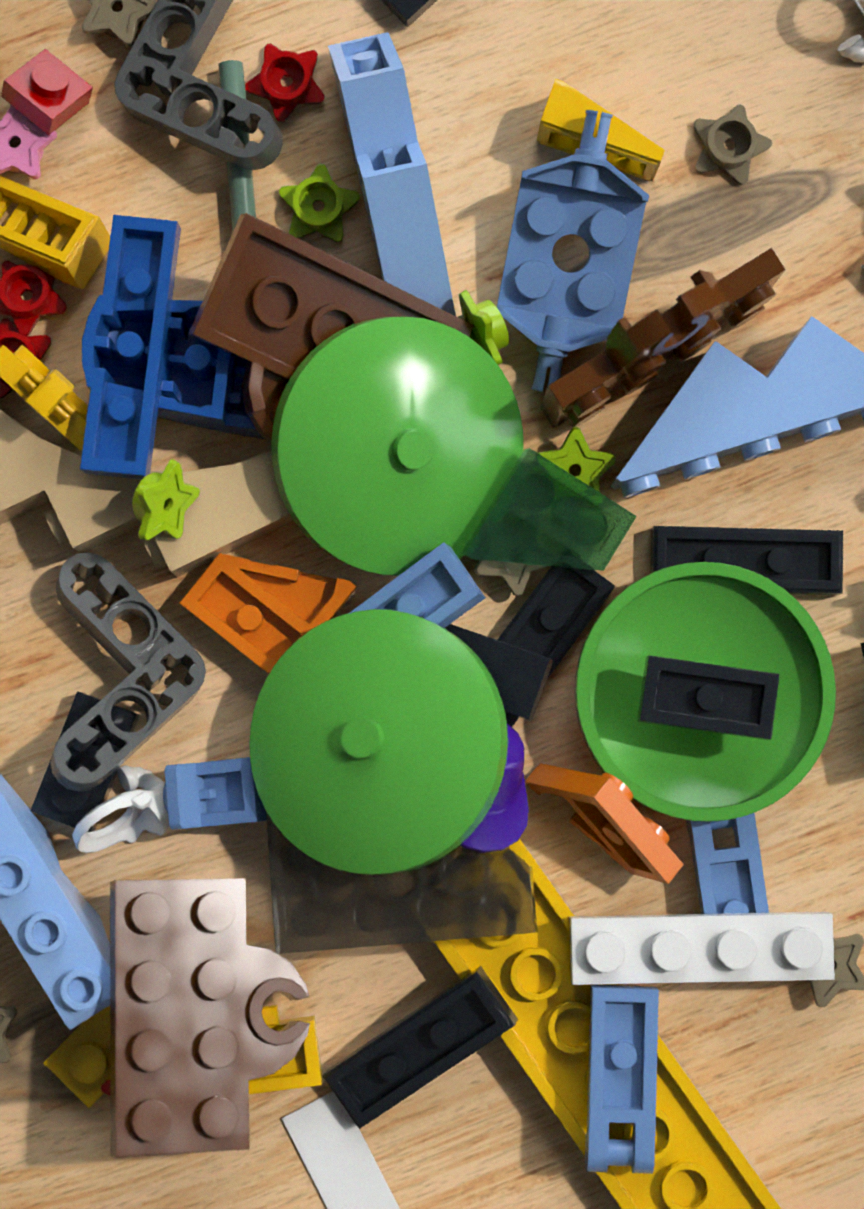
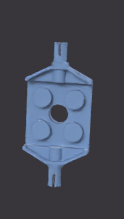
[497,110,649,392]

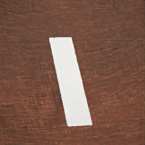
[282,1091,400,1209]

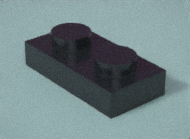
[637,655,780,740]
[30,691,140,832]

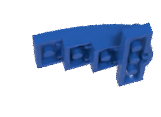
[80,215,266,480]

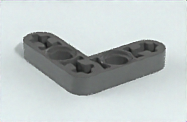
[115,0,283,170]
[50,552,206,792]

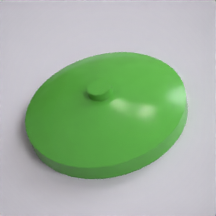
[271,317,524,576]
[574,562,836,821]
[249,609,508,875]

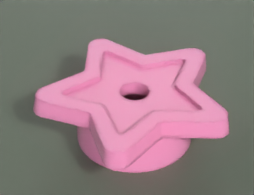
[0,105,57,180]

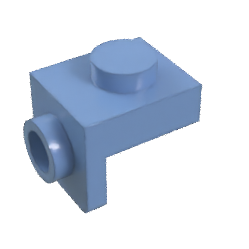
[163,757,270,830]

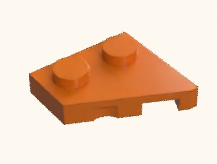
[180,553,357,674]
[525,763,684,884]

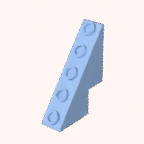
[328,32,456,316]
[610,317,864,498]
[0,774,110,1030]

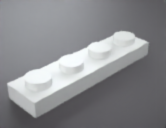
[569,912,835,985]

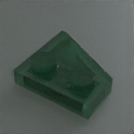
[461,448,637,571]

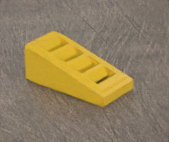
[537,78,665,181]
[0,176,110,289]

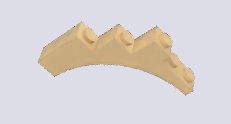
[0,407,294,577]

